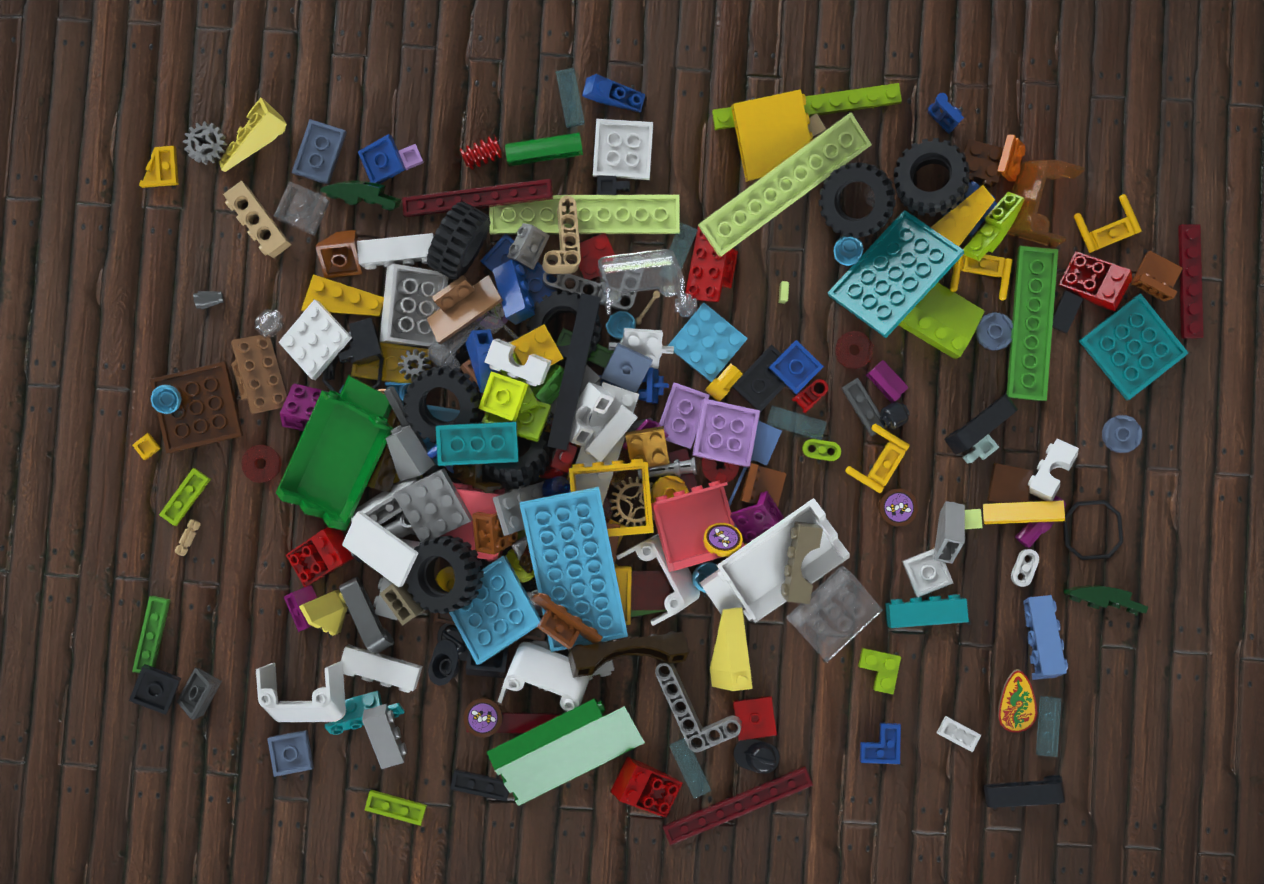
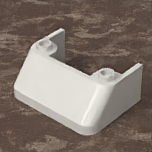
[616,533,700,626]
[498,642,591,712]
[256,662,346,722]

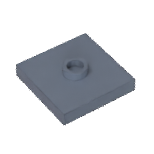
[601,343,653,393]
[267,730,314,777]

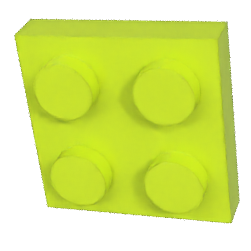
[478,371,528,422]

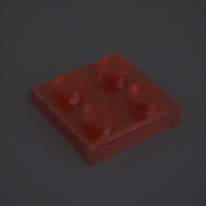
[631,571,669,610]

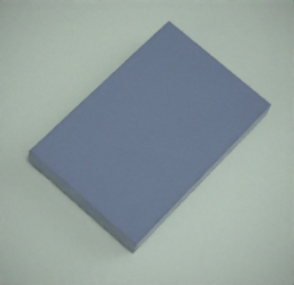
[292,119,347,185]

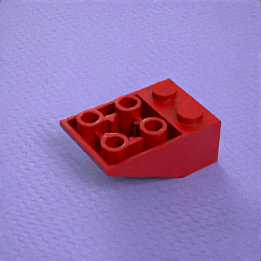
[1059,252,1132,312]
[286,527,354,587]
[610,757,683,818]

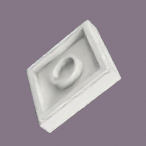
[902,548,953,597]

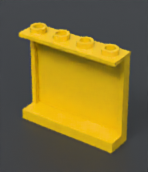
[731,89,813,182]

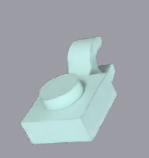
[963,434,999,464]

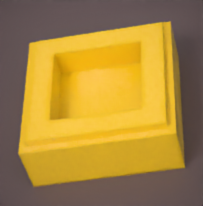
[132,433,161,460]

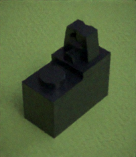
[338,318,384,366]

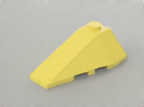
[219,97,287,172]
[299,589,348,636]
[710,607,752,691]

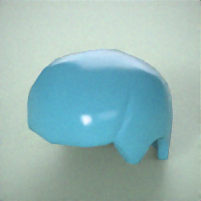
[834,235,864,266]
[606,311,636,340]
[151,385,182,414]
[692,562,718,593]

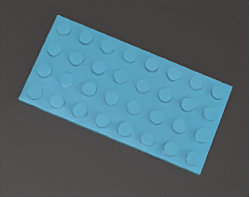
[520,487,628,652]

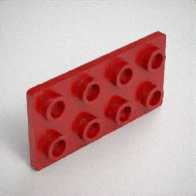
[685,226,738,302]

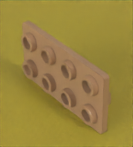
[427,275,503,344]
[231,334,287,414]

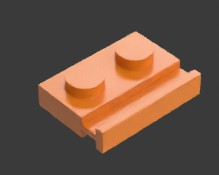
[998,135,1025,182]

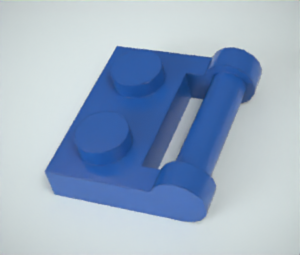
[928,93,964,134]

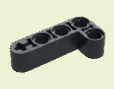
[944,394,1018,455]
[983,775,1065,808]

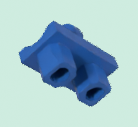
[638,368,669,404]

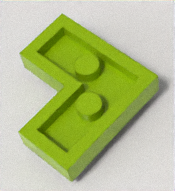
[858,648,901,695]

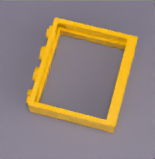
[569,459,654,537]

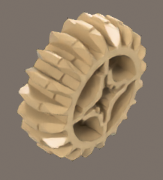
[610,477,654,527]

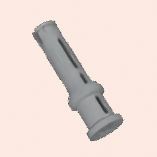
[638,457,697,479]

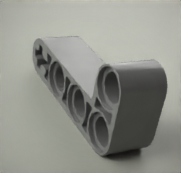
[339,576,394,654]

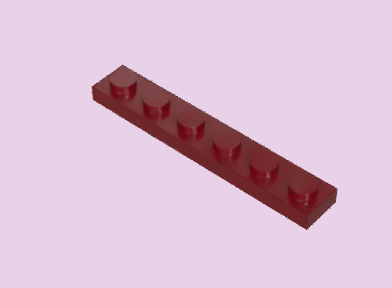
[1178,224,1204,339]

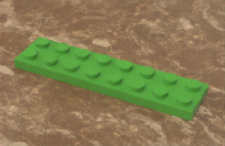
[1007,246,1058,401]

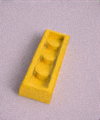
[983,500,1065,524]

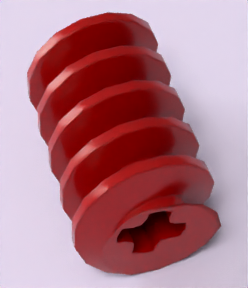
[460,134,502,170]

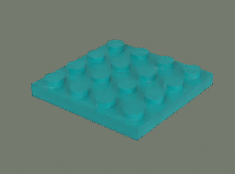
[1079,293,1188,401]

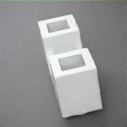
[485,339,552,386]
[570,382,614,447]
[1028,439,1079,501]

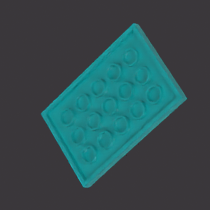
[828,210,964,338]

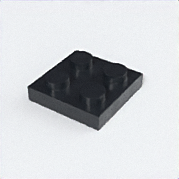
[129,664,182,715]

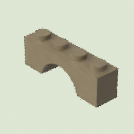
[781,521,823,604]

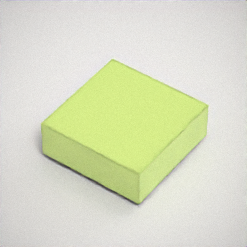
[778,281,789,304]
[965,509,983,529]

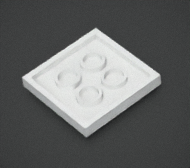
[593,119,653,180]
[279,299,352,380]

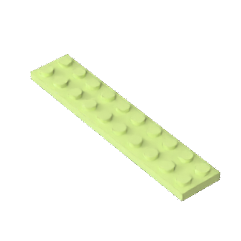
[698,112,872,257]
[489,195,680,235]

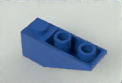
[582,74,645,113]
[465,329,498,394]

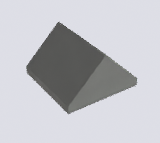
[176,667,222,720]

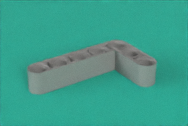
[543,256,645,311]
[655,661,742,752]

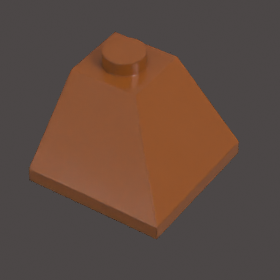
[315,230,363,278]

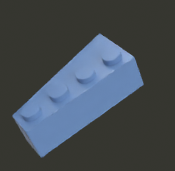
[1023,595,1068,680]

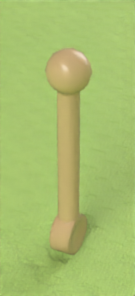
[635,291,660,325]

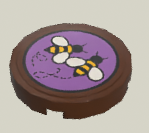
[879,489,918,527]
[463,697,503,738]

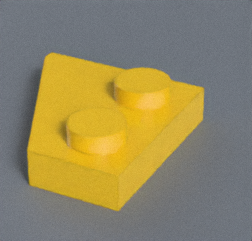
[139,146,179,188]

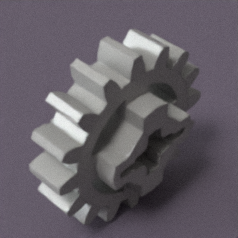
[183,122,227,165]

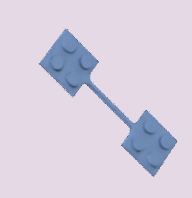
[728,420,782,530]

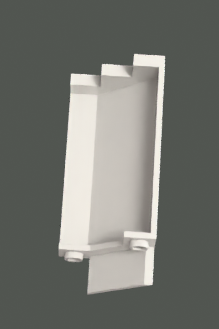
[699,498,850,623]

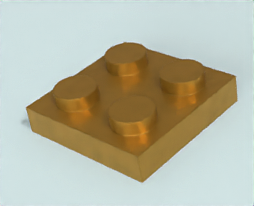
[625,426,670,470]

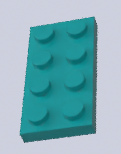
[436,422,519,466]

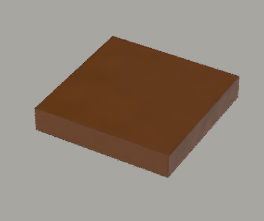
[987,463,1033,503]

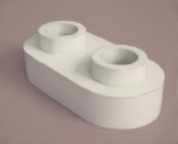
[1011,549,1039,587]

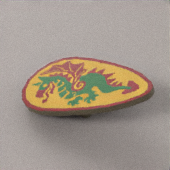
[998,669,1037,733]

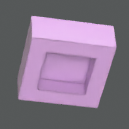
[398,144,424,170]

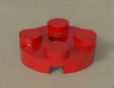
[701,458,740,484]

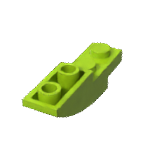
[963,192,1024,261]

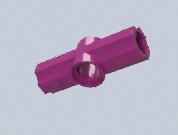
[1015,495,1066,548]

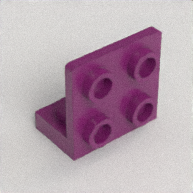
[280,384,329,431]
[730,491,784,543]

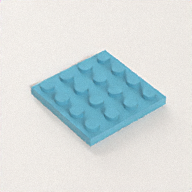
[449,555,541,665]

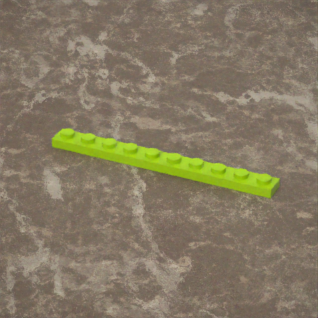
[712,83,902,130]

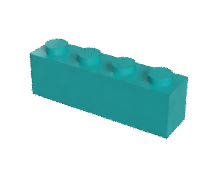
[885,594,969,628]

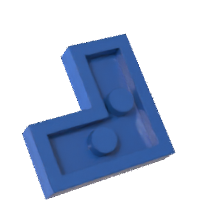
[860,723,901,764]

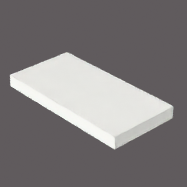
[342,511,418,587]

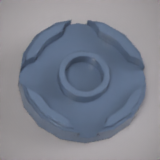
[975,312,1013,350]
[1102,415,1142,453]

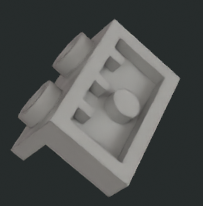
[507,223,550,270]

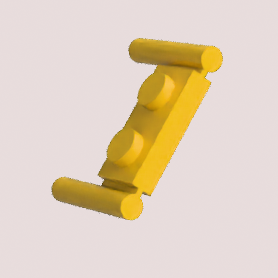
[1074,194,1142,253]
[950,254,1012,300]
[845,424,910,493]

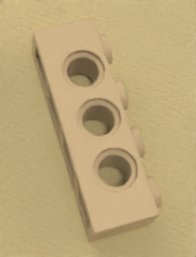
[223,181,291,258]

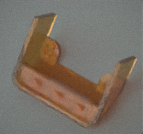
[1007,160,1085,247]

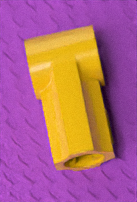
[705,364,743,402]

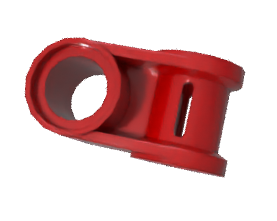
[791,379,828,414]

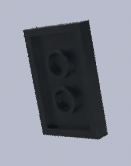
[732,344,786,412]

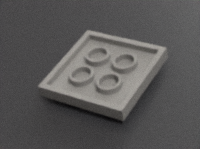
[393,468,473,543]

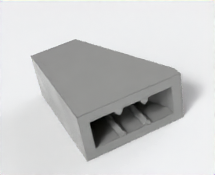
[386,425,435,481]
[933,501,965,564]

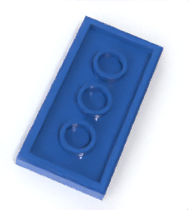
[480,234,557,309]

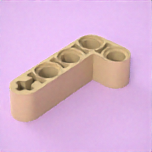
[542,196,581,274]

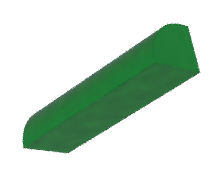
[505,132,583,167]

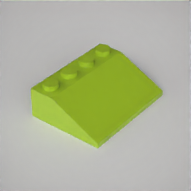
[899,283,985,359]

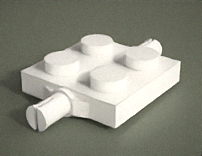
[608,328,674,369]

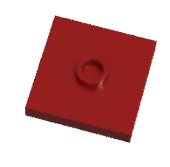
[733,696,777,740]

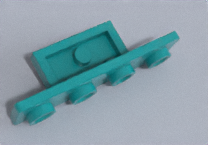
[324,690,405,735]

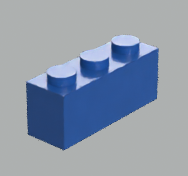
[493,260,535,325]

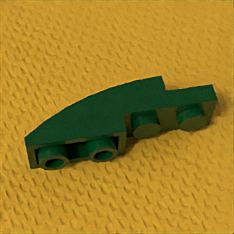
[321,180,402,211]
[1064,585,1148,616]

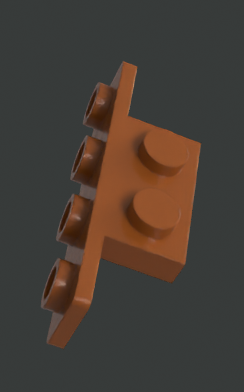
[531,593,603,649]

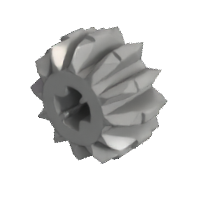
[398,349,431,382]

